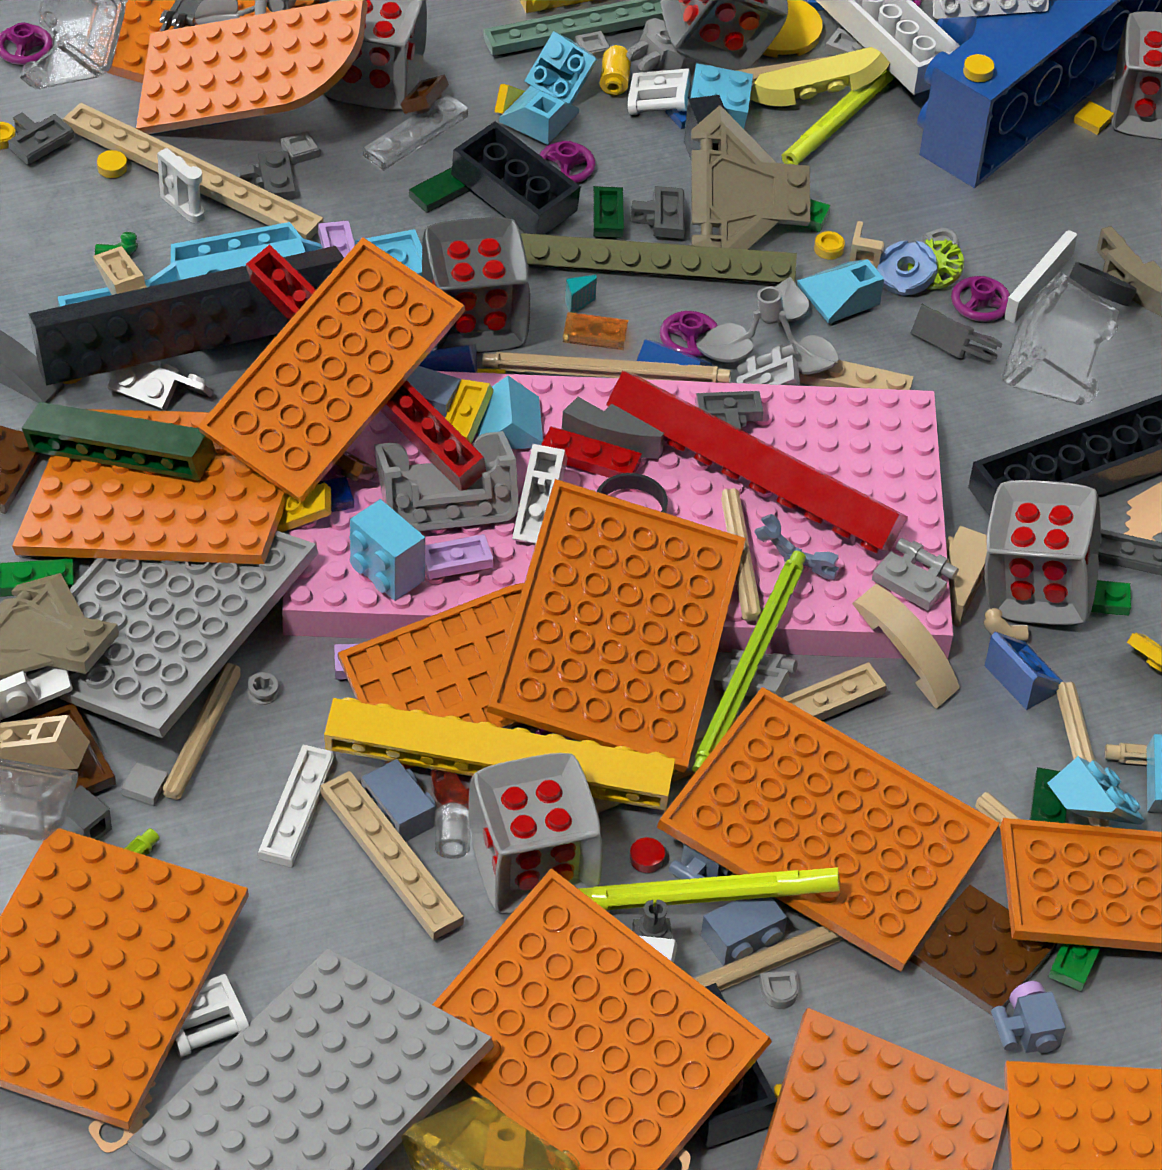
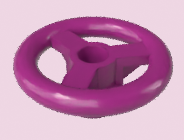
[0,22,53,65]
[539,141,596,183]
[951,276,1010,322]
[659,311,718,357]

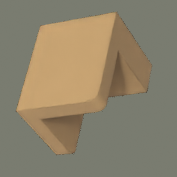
[849,221,884,269]

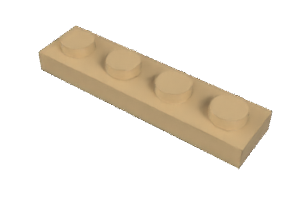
[799,360,914,390]

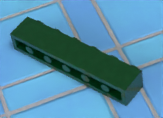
[22,402,217,481]

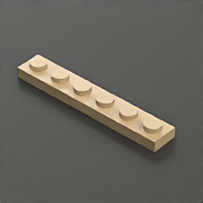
[320,771,464,940]

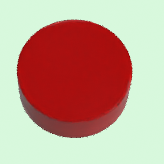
[629,837,665,873]

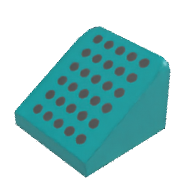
[565,275,597,315]

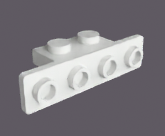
[933,0,1049,19]
[107,362,213,411]
[0,667,73,721]

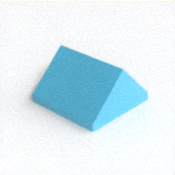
[477,376,543,449]

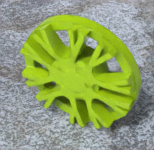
[908,238,964,289]

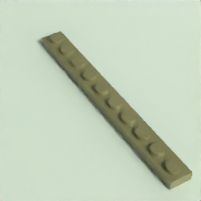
[521,233,797,284]

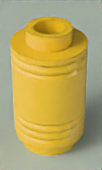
[599,45,631,95]

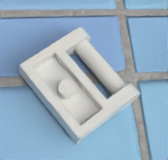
[628,68,691,116]
[157,148,204,223]
[174,974,249,1058]

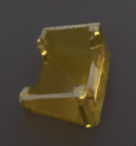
[401,1096,580,1170]

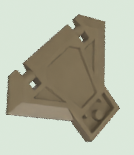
[691,105,810,249]
[0,573,119,679]

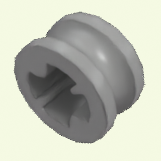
[248,672,278,705]

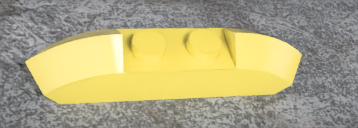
[750,47,890,106]

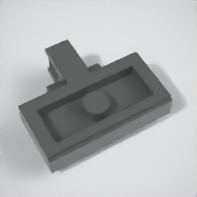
[8,112,74,165]
[239,150,296,200]
[631,186,684,239]
[695,391,763,429]

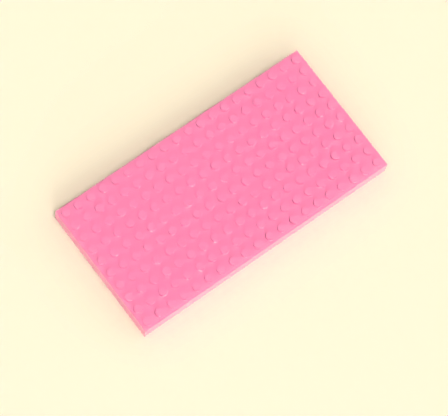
[282,371,953,659]

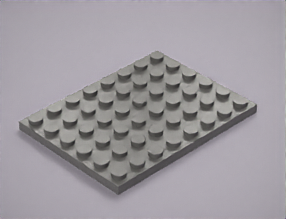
[6,531,318,738]
[127,948,494,1170]

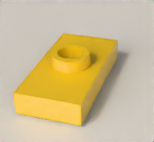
[277,482,331,532]
[1126,632,1162,672]

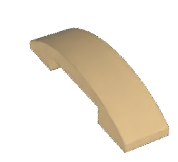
[852,583,960,709]

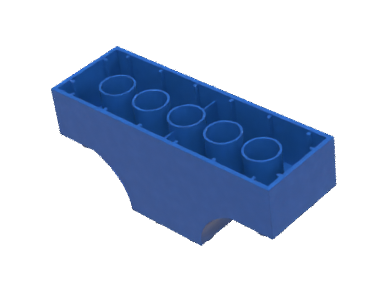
[917,0,1162,188]

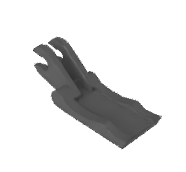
[160,0,203,31]
[910,303,1002,361]

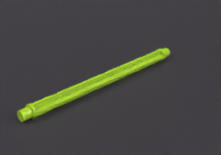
[692,551,806,773]

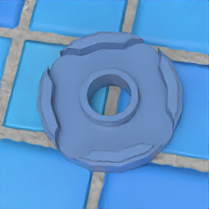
[877,240,938,296]

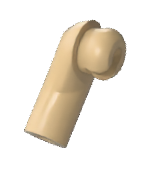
[984,608,1028,641]

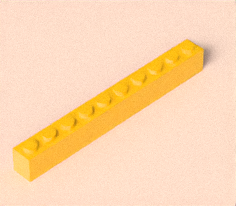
[324,697,675,811]

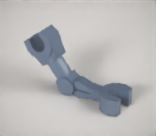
[754,514,839,580]

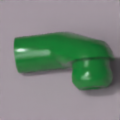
[95,232,138,255]

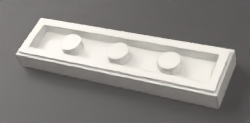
[1005,230,1078,324]
[258,744,336,867]

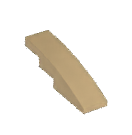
[93,246,147,295]

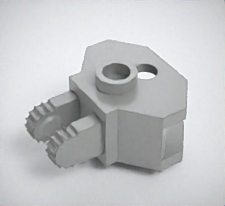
[626,18,688,72]

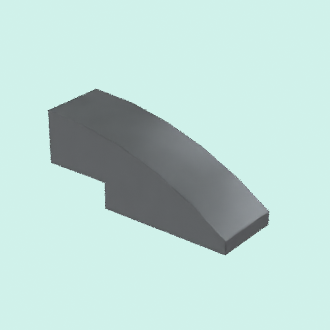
[0,330,65,403]
[562,397,664,459]

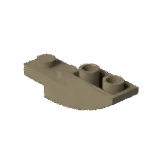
[1096,226,1162,317]

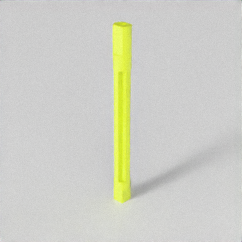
[781,69,895,165]
[578,867,840,911]

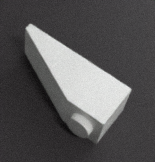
[512,444,567,544]

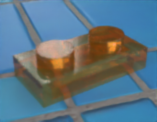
[563,312,628,350]

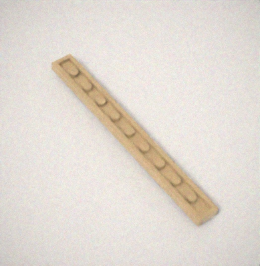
[63,103,323,240]
[593,662,887,813]

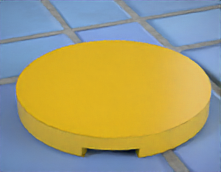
[762,0,822,58]

